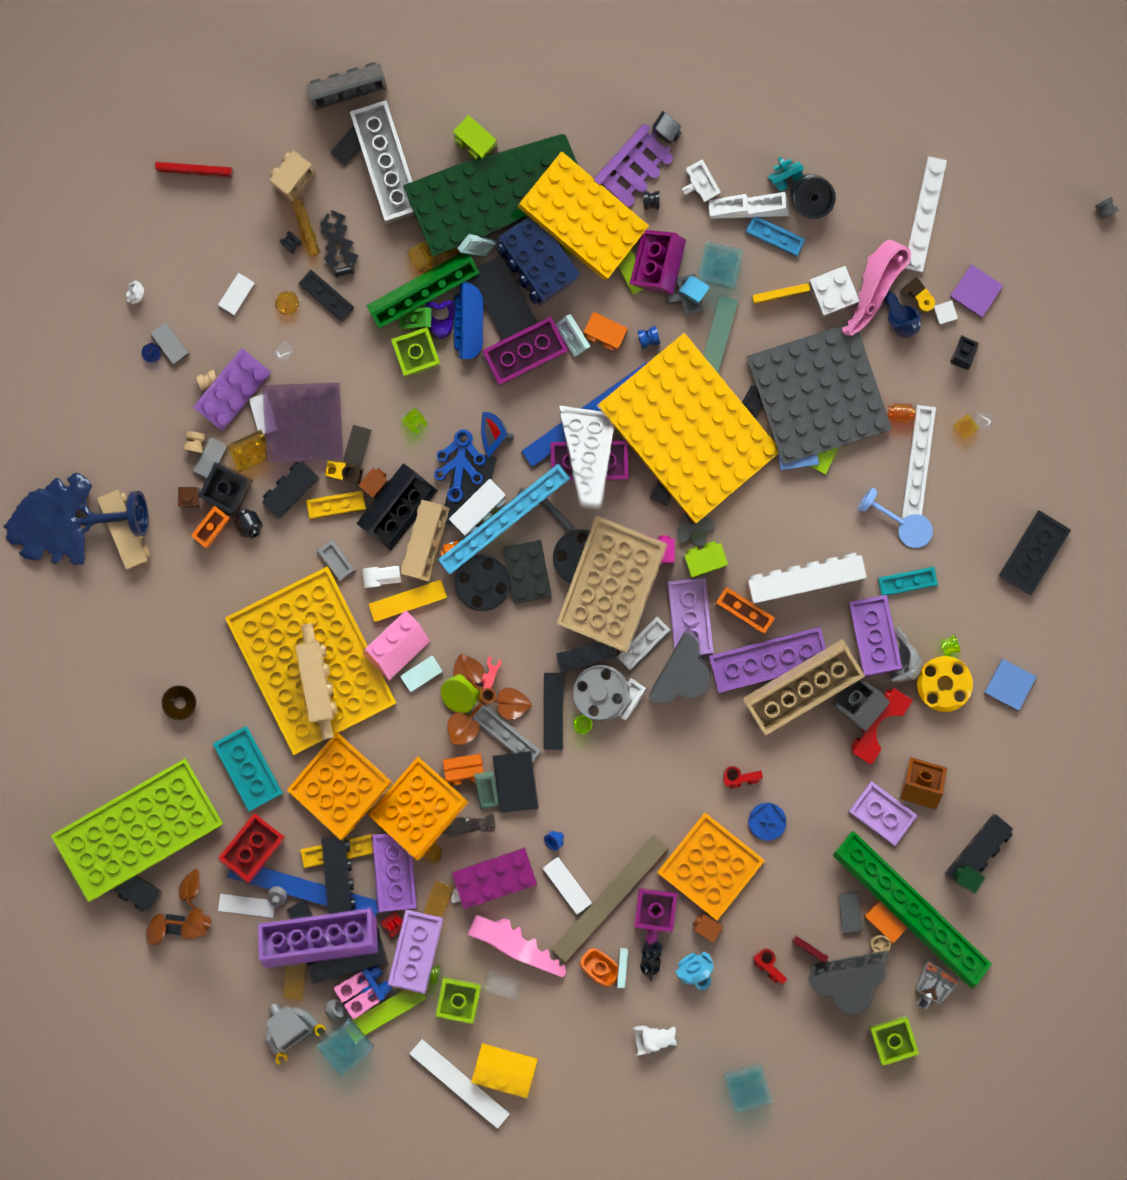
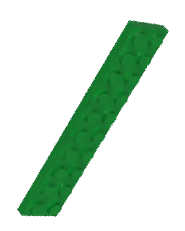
[832,831,992,989]

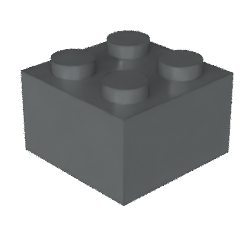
[832,679,890,731]

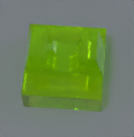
[401,407,428,434]

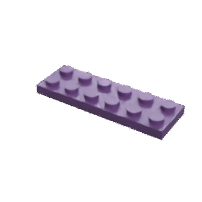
[709,627,826,693]

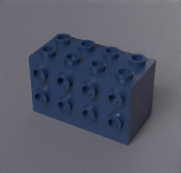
[496,217,581,307]

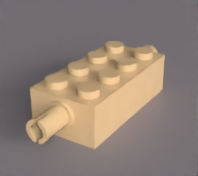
[296,623,338,739]

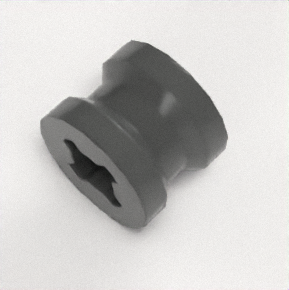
[1095,197,1119,220]

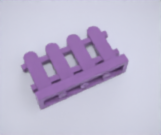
[594,123,673,206]

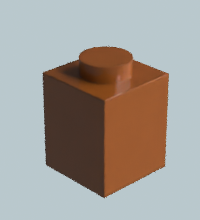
[358,468,388,499]
[692,914,723,943]

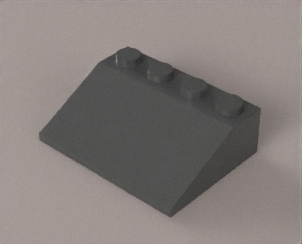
[307,62,387,110]

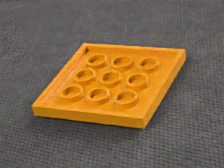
[287,732,392,840]
[368,757,469,861]
[657,812,765,920]

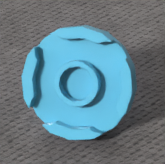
[676,952,714,990]

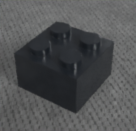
[198,462,253,514]

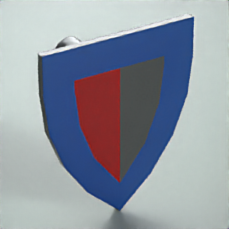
[481,412,514,458]

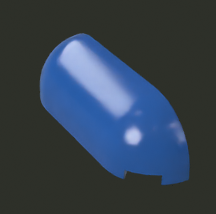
[454,282,483,359]

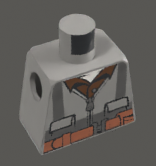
[915,960,960,1010]

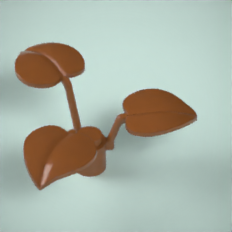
[447,654,532,745]
[146,869,212,946]

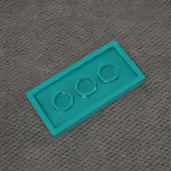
[213,725,283,811]

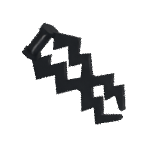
[320,210,359,278]

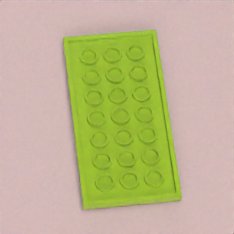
[51,758,224,902]

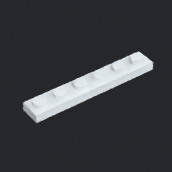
[905,156,947,273]

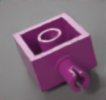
[634,888,677,945]

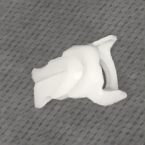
[633,1025,677,1056]

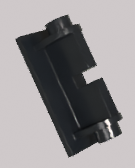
[640,940,663,981]

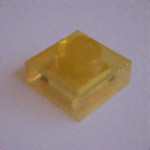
[952,413,980,440]

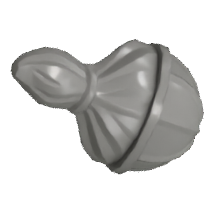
[890,627,923,683]

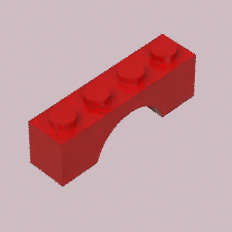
[850,688,913,765]

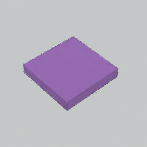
[950,264,1003,318]

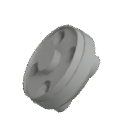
[573,665,630,721]

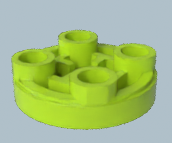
[440,674,479,713]

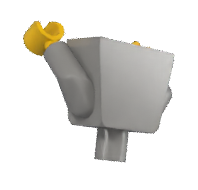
[266,1003,326,1065]

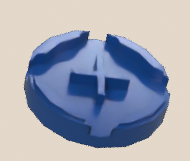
[748,803,786,841]

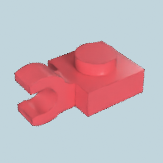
[481,657,502,689]

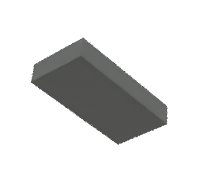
[839,893,862,933]

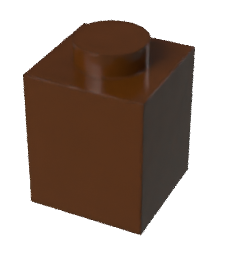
[178,487,200,507]

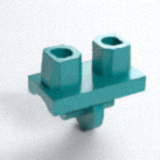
[768,157,804,191]

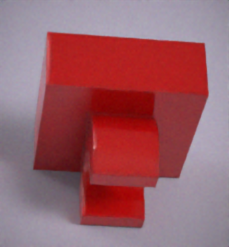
[380,911,403,938]

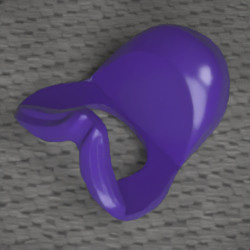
[425,301,455,339]

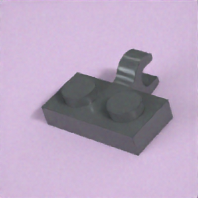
[666,274,704,316]

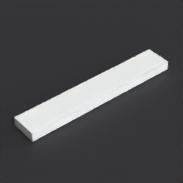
[901,405,936,519]
[409,1039,510,1129]

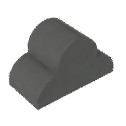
[648,628,710,703]
[809,950,889,1014]

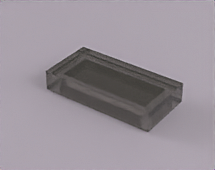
[343,425,372,467]

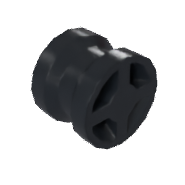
[644,191,660,210]
[279,231,303,254]

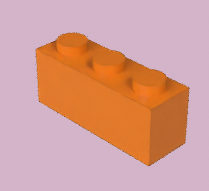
[715,587,775,634]

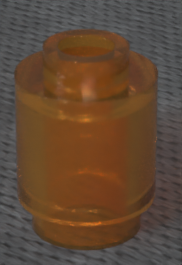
[887,403,916,423]

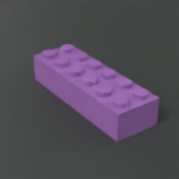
[258,908,378,968]

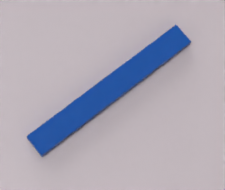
[521,362,647,467]
[227,867,377,916]

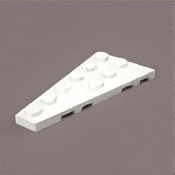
[559,406,614,509]

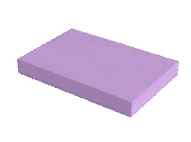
[848,781,918,846]

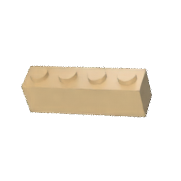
[97,489,151,570]
[401,500,450,582]

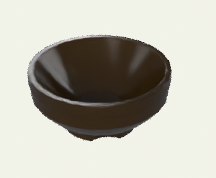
[162,685,197,720]

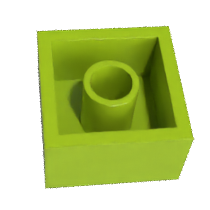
[453,115,498,160]
[391,327,441,378]
[683,541,728,579]
[436,977,481,1024]
[869,1015,919,1066]

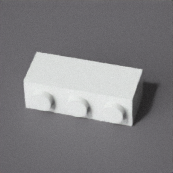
[449,479,506,536]

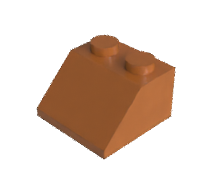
[899,757,947,810]

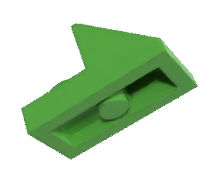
[400,307,431,330]

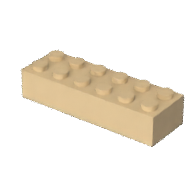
[743,639,865,736]

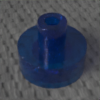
[141,343,161,363]

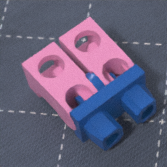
[334,965,393,1019]

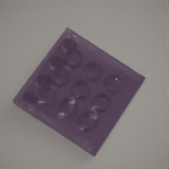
[262,382,343,462]

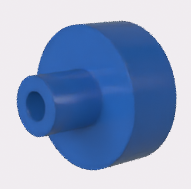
[544,831,564,851]

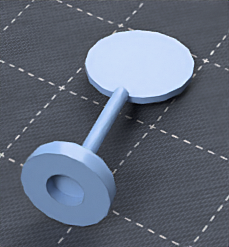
[857,487,933,548]

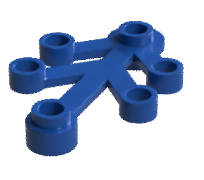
[434,429,486,503]

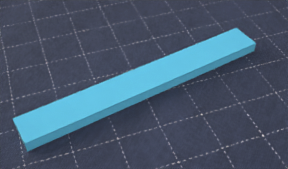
[438,464,570,575]

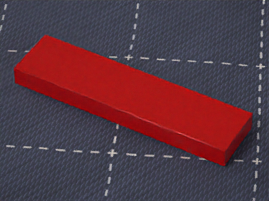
[155,162,233,178]

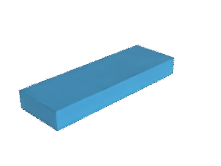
[745,217,805,257]

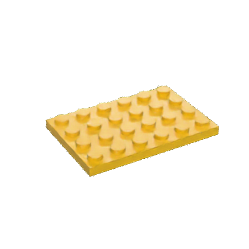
[517,152,649,281]

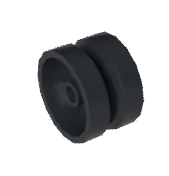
[790,174,836,219]

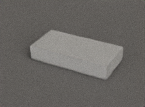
[150,322,189,365]
[193,437,228,478]
[317,540,355,581]

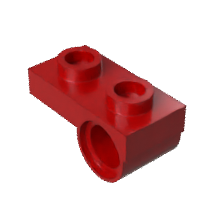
[723,766,763,789]
[752,948,787,984]

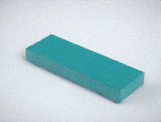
[878,567,938,596]

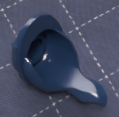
[884,290,922,338]

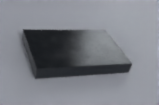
[493,751,539,813]

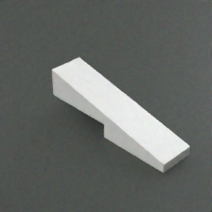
[709,192,789,219]

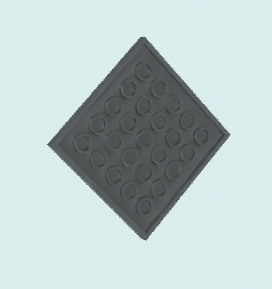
[746,324,892,465]

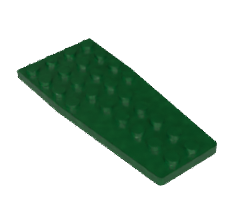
[403,134,578,257]

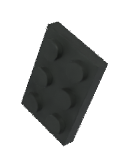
[503,540,552,604]

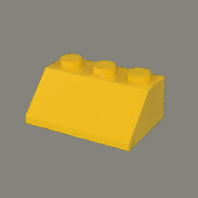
[471,1043,537,1098]

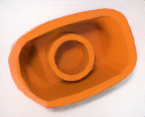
[579,948,619,987]

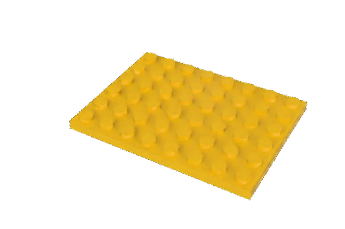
[597,333,778,524]
[225,566,396,755]

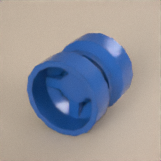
[637,326,660,349]

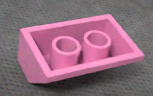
[362,611,430,680]

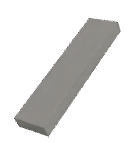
[472,705,542,762]

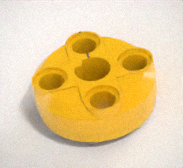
[917,656,973,712]

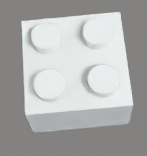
[808,266,859,318]

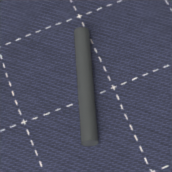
[540,498,574,532]

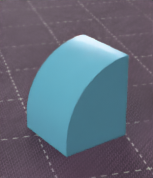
[678,276,710,305]

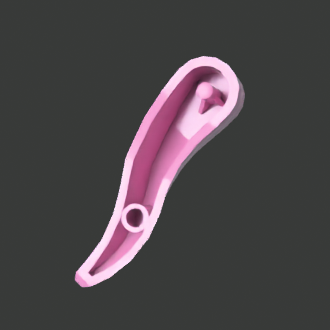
[842,240,911,336]
[467,915,566,977]

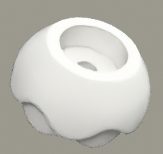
[126,281,144,304]

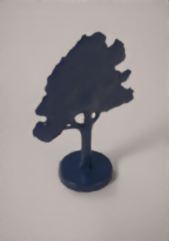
[4,473,149,565]

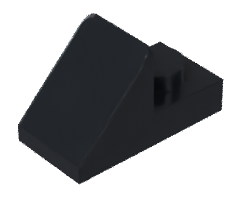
[950,335,979,370]

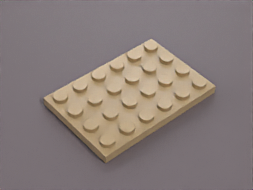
[557,516,668,652]

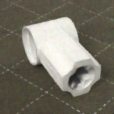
[362,566,401,588]

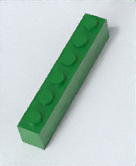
[366,253,479,329]

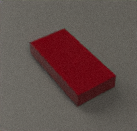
[792,935,829,963]

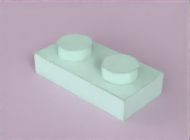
[555,314,591,357]

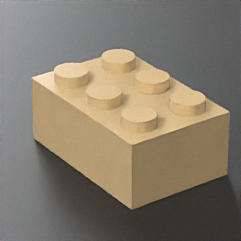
[269,150,315,203]

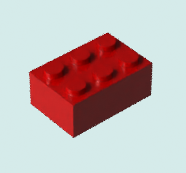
[218,813,285,885]

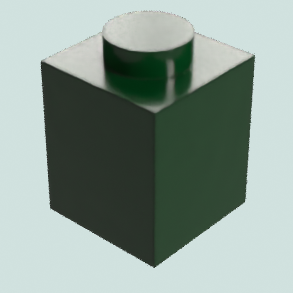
[954,865,986,894]

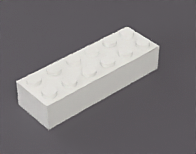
[350,100,414,224]
[747,553,867,604]

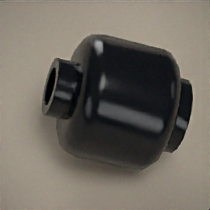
[234,509,263,539]

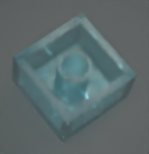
[697,241,743,289]
[316,1017,374,1076]
[723,1063,772,1113]

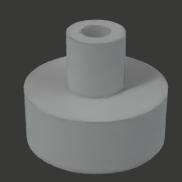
[267,886,288,907]
[325,998,346,1019]

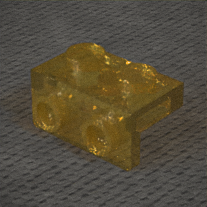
[226,430,274,472]

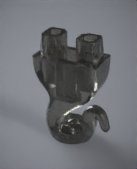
[442,813,496,837]

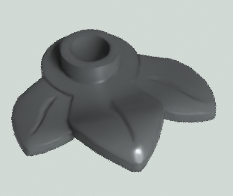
[677,513,715,546]

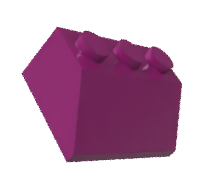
[630,230,686,295]

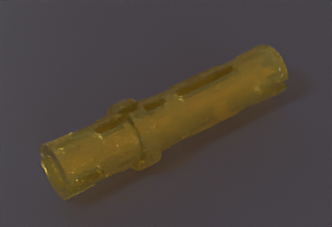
[291,198,321,256]

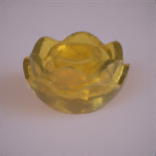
[275,291,299,315]
[423,841,442,864]

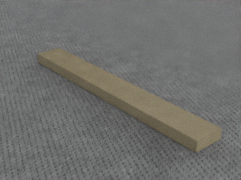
[551,835,668,963]

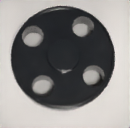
[553,529,590,583]
[455,555,511,611]

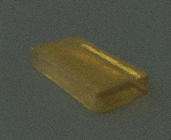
[283,963,306,999]

